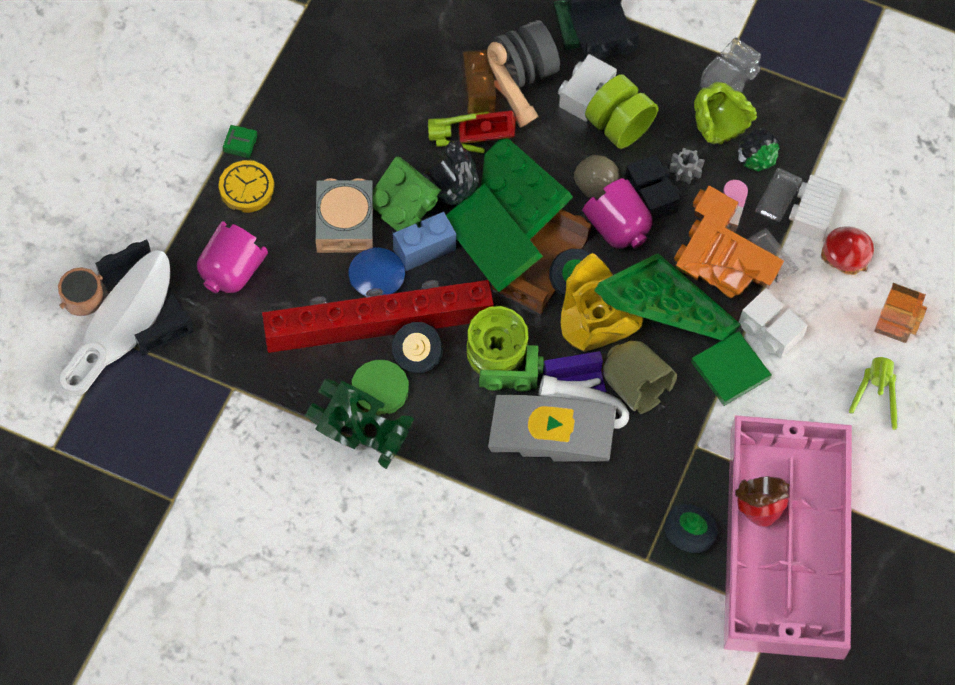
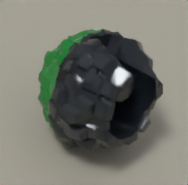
[738,128,779,172]

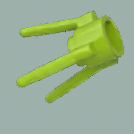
[428,112,489,153]
[849,357,897,430]

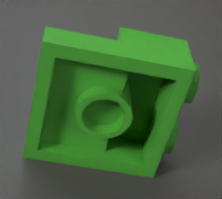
[372,157,441,231]

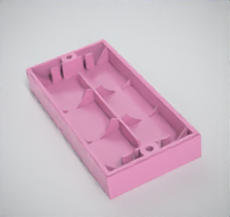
[724,415,852,660]

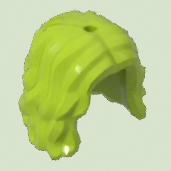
[694,82,757,144]

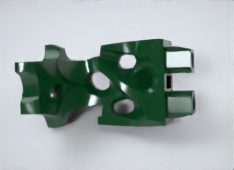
[305,379,414,469]

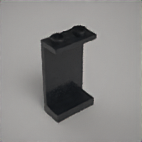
[95,239,194,356]

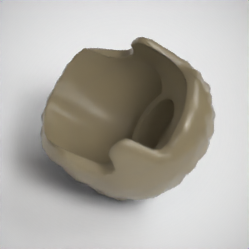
[574,155,621,199]

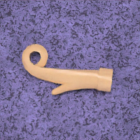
[487,42,539,128]

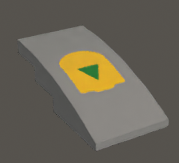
[488,395,616,462]

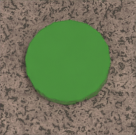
[352,360,409,416]

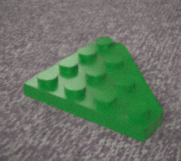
[481,138,573,239]
[594,253,741,340]

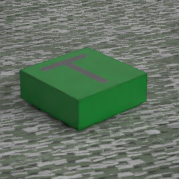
[222,125,257,158]

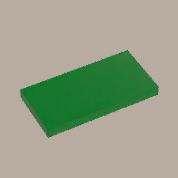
[446,184,543,292]

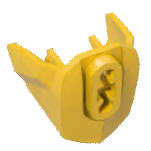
[561,253,644,352]

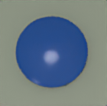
[349,248,405,297]

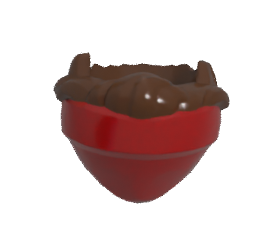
[735,476,790,527]

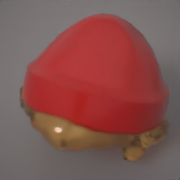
[821,226,874,275]

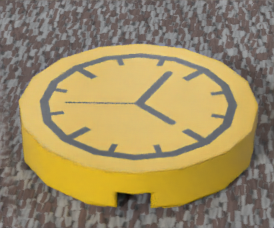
[219,160,274,213]

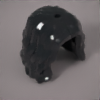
[419,140,479,205]

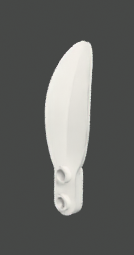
[60,250,170,396]

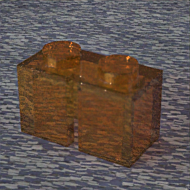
[462,50,496,114]
[874,283,927,343]

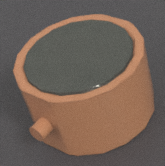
[58,267,104,316]

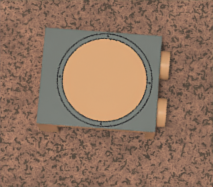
[316,178,373,253]

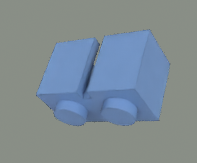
[393,212,456,272]

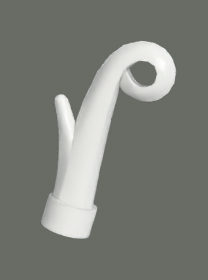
[539,375,629,429]

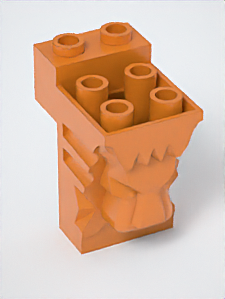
[674,186,784,298]

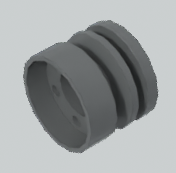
[493,20,560,88]

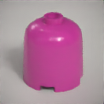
[582,178,653,249]
[197,221,268,293]

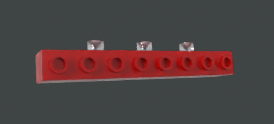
[262,280,494,353]

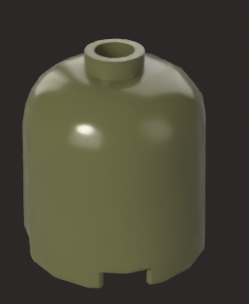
[603,341,677,414]

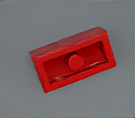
[459,110,516,144]

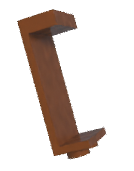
[492,209,591,314]

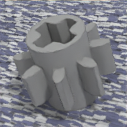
[669,148,704,184]

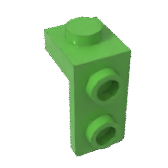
[479,345,543,391]

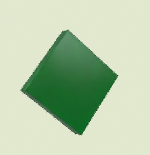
[691,331,772,406]

